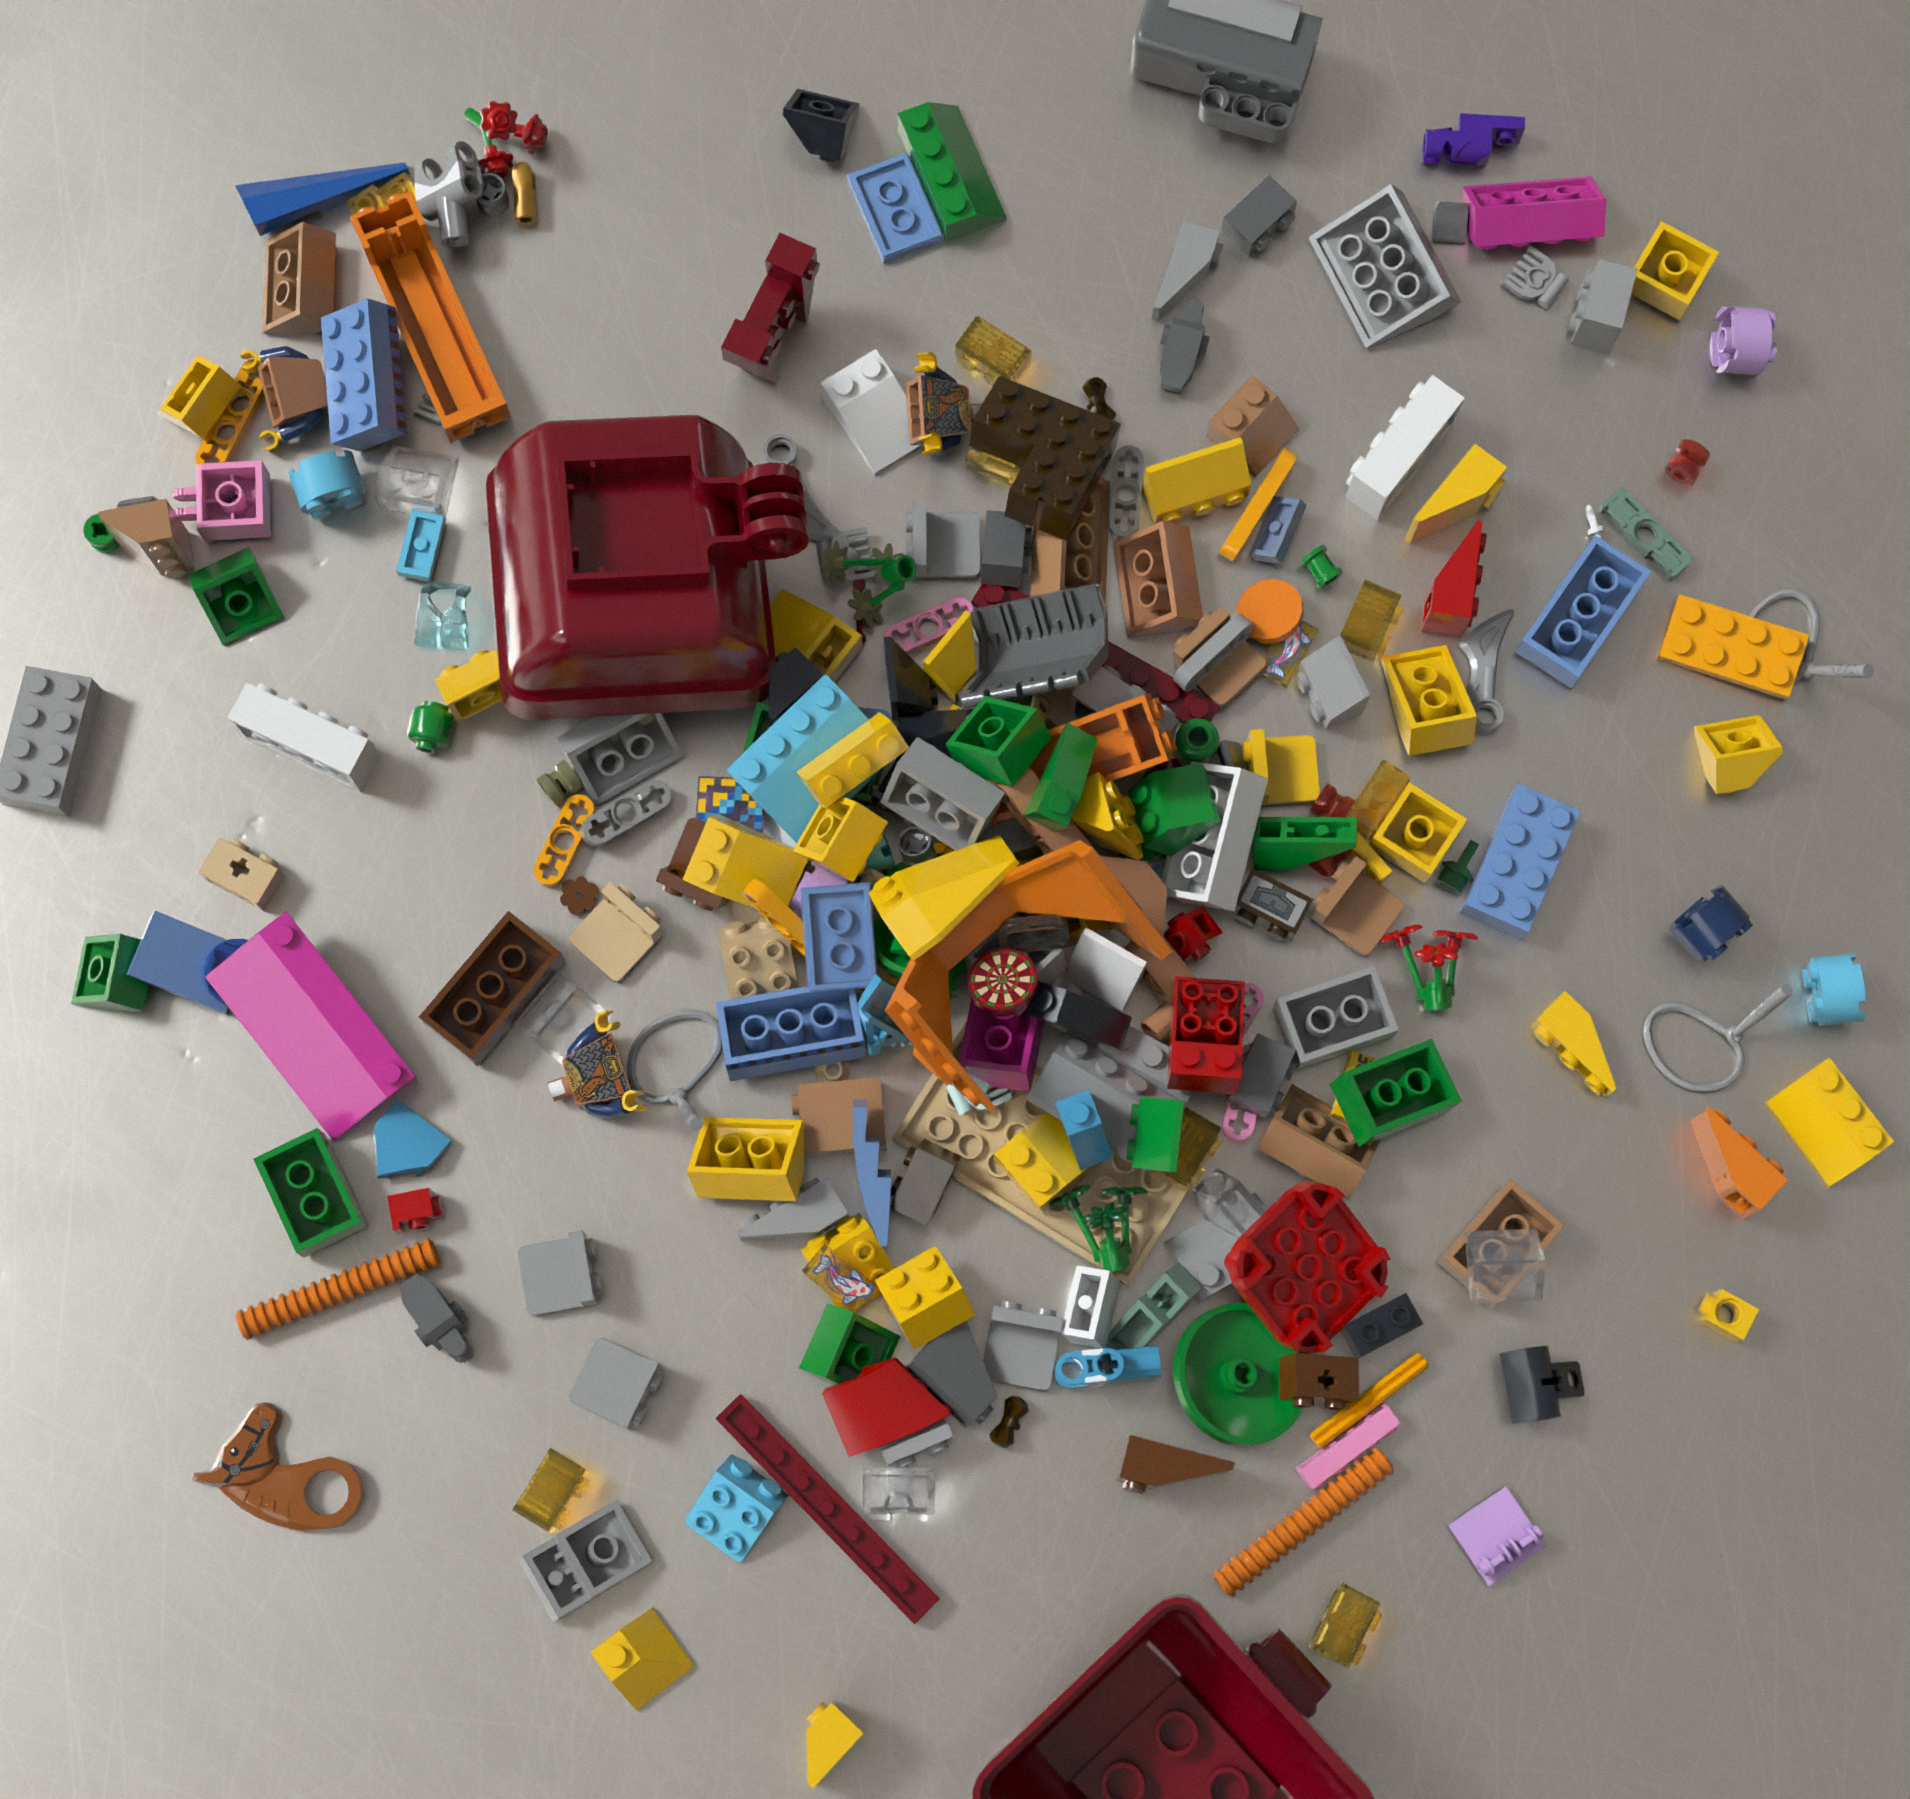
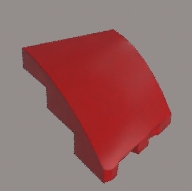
[822,1357,952,1457]

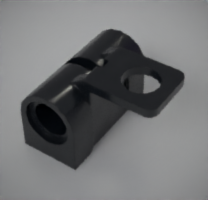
[1500,1346,1585,1424]

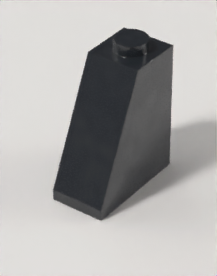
[897,709,974,760]
[1025,981,1132,1050]

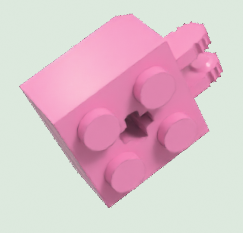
[173,460,271,541]

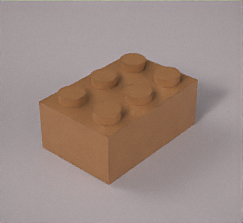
[1437,1179,1565,1309]

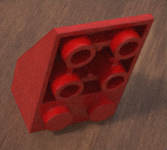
[1421,521,1487,638]
[1167,976,1245,1094]

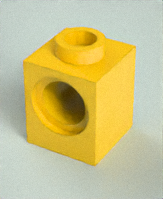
[1698,1288,1759,1343]

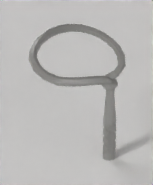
[1749,589,1874,684]
[1643,984,1793,1093]
[627,1010,722,1131]

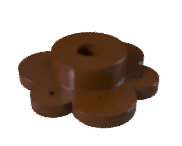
[560,876,599,915]

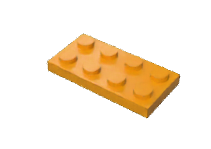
[1657,594,1809,700]

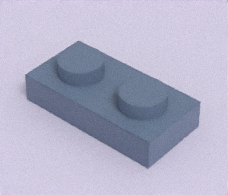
[1249,496,1307,564]

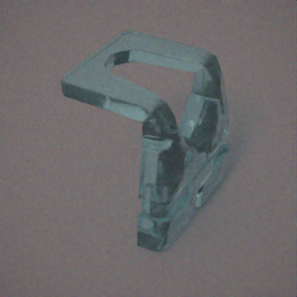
[414,581,471,650]

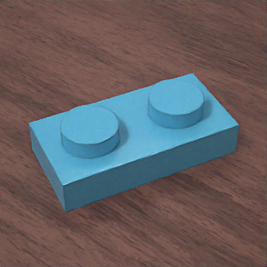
[396,509,446,582]

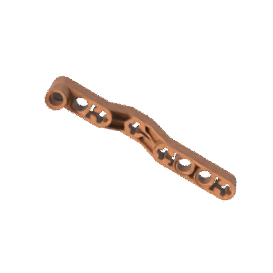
[996,768,1196,1044]

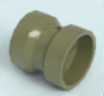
[536,759,584,806]

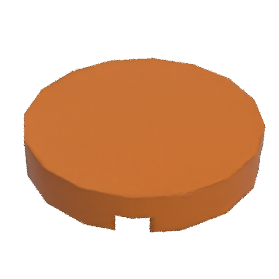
[1237,579,1304,644]

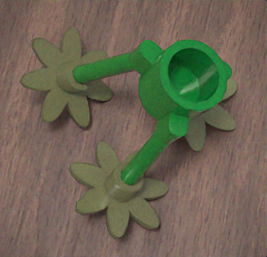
[822,540,917,629]

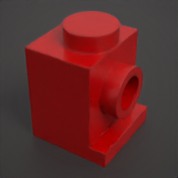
[387,1187,443,1234]

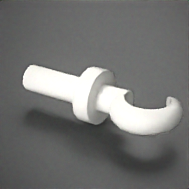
[1585,505,1605,539]

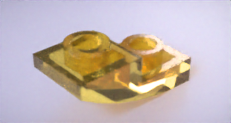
[346,172,417,215]

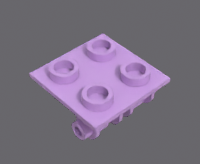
[1447,1486,1547,1586]

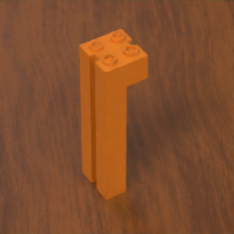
[349,191,511,443]
[938,693,1177,844]

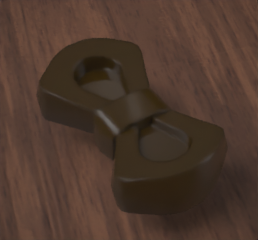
[1082,377,1116,420]
[989,1396,1029,1448]

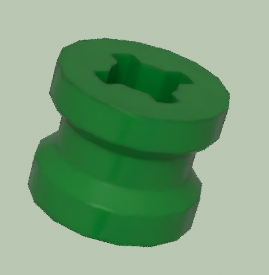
[83,513,120,554]

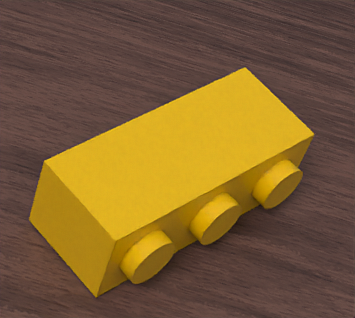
[796,712,909,808]

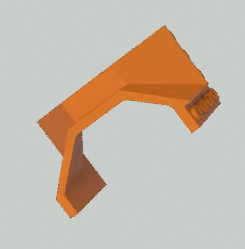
[885,840,1173,1112]

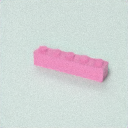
[1295,1403,1401,1489]

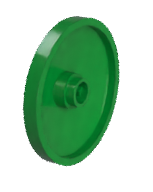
[1173,1303,1303,1446]

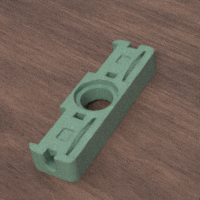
[1599,488,1692,581]

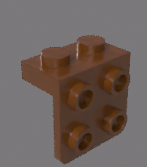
[656,818,729,911]

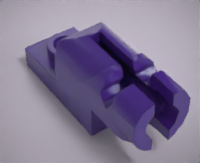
[1422,113,1525,165]

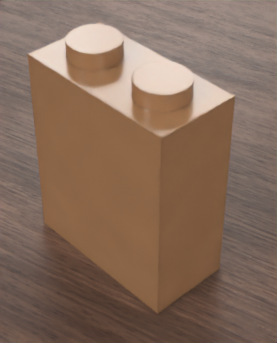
[791,1077,887,1158]

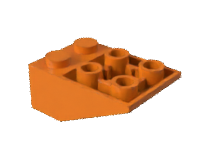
[1690,1107,1788,1219]

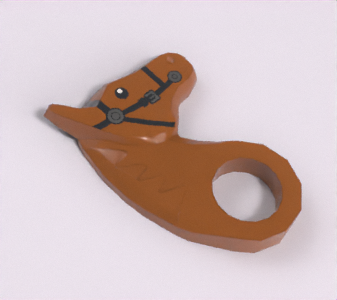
[192,1402,365,1531]

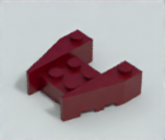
[721,232,820,383]

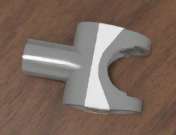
[414,141,483,248]

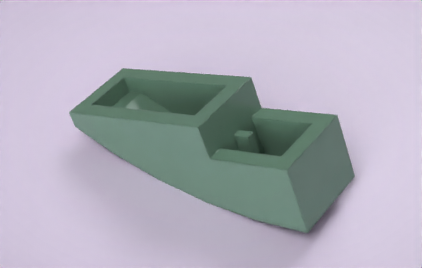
[1106,1263,1203,1350]

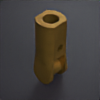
[512,162,537,225]

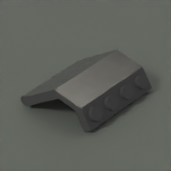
[958,583,1108,708]

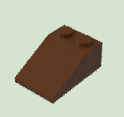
[1116,1435,1235,1494]

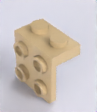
[569,881,664,982]
[718,916,799,999]

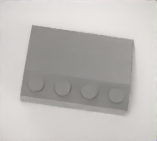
[1308,184,1461,349]

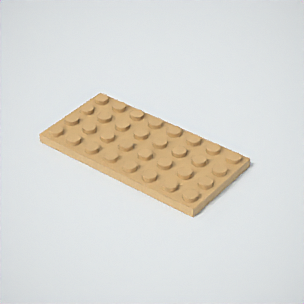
[892,1022,1202,1287]

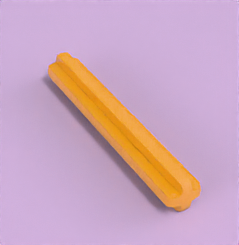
[1310,1353,1429,1448]

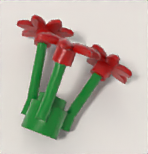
[1380,924,1478,1010]

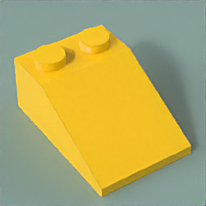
[1405,444,1507,544]
[1381,645,1477,756]
[683,814,809,908]
[993,1112,1094,1212]

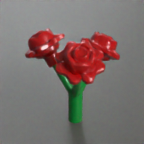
[464,101,548,179]

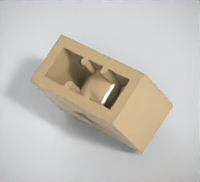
[198,837,285,911]

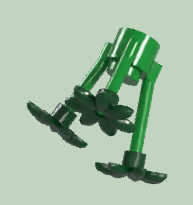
[1049,1185,1147,1272]

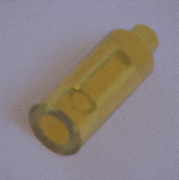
[965,449,1022,486]

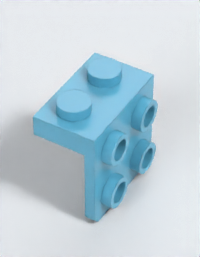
[685,1454,789,1562]

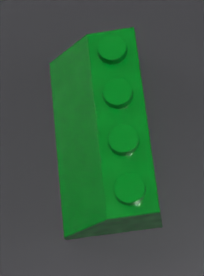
[897,102,1006,242]

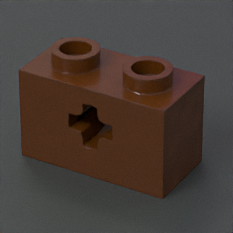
[1279,1353,1359,1410]

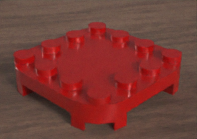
[1224,1180,1391,1354]

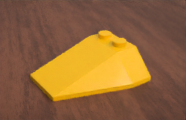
[868,835,1020,961]

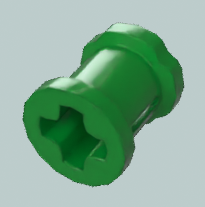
[1300,545,1343,590]

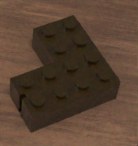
[969,376,1121,540]

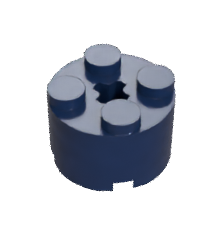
[1669,885,1753,963]

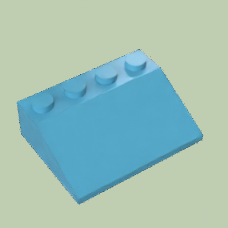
[726,674,886,843]

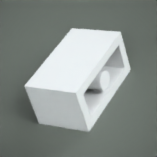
[1061,1265,1121,1348]

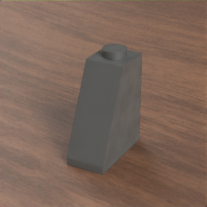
[906,1321,998,1427]

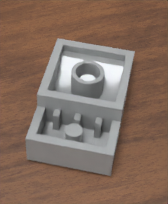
[518,1500,653,1623]

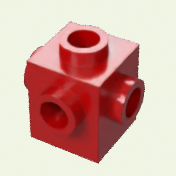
[1164,906,1223,962]

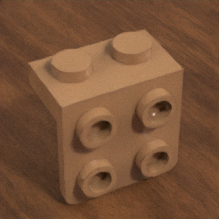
[1173,606,1266,707]
[1311,856,1404,956]

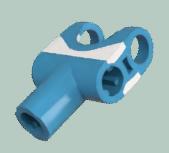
[1054,1345,1161,1389]

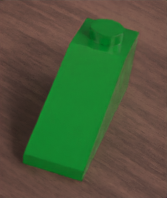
[1023,723,1098,832]
[1252,817,1358,870]

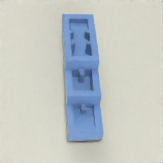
[853,1099,891,1246]

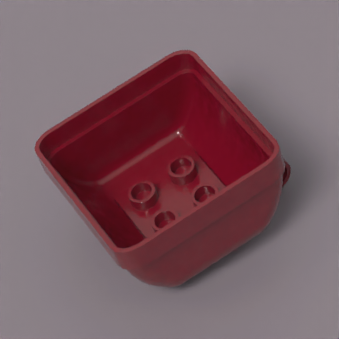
[486,415,809,720]
[972,1594,1375,1799]

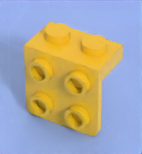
[1242,729,1320,805]
[800,1213,895,1312]

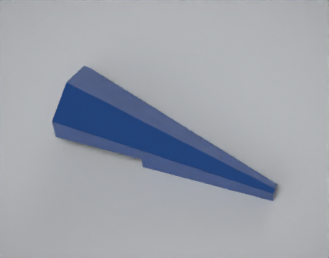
[235,162,410,236]

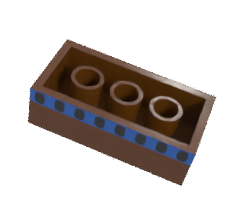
[419,911,566,1067]

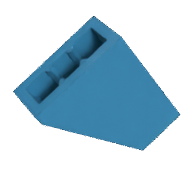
[1055,1090,1113,1170]

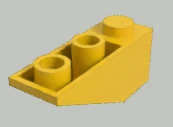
[1530,991,1616,1097]

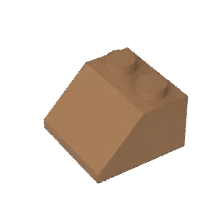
[1206,375,1299,477]

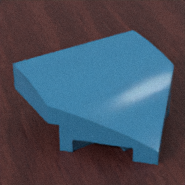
[857,974,910,1056]
[373,1099,451,1179]

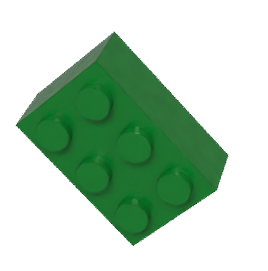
[1329,1039,1462,1147]
[253,1128,368,1258]

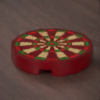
[968,948,1039,1016]

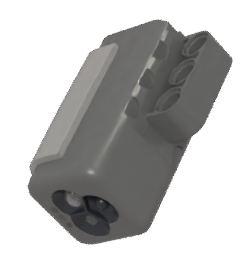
[1130,0,1323,144]

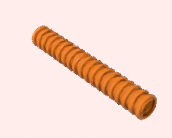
[236,1238,440,1340]
[1213,1448,1394,1598]

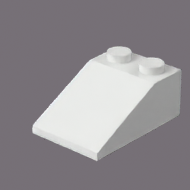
[820,349,924,475]
[1061,927,1147,1013]

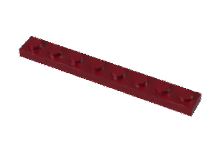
[971,584,1220,724]
[715,1393,940,1625]

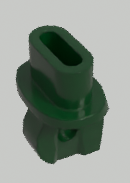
[1436,840,1479,895]

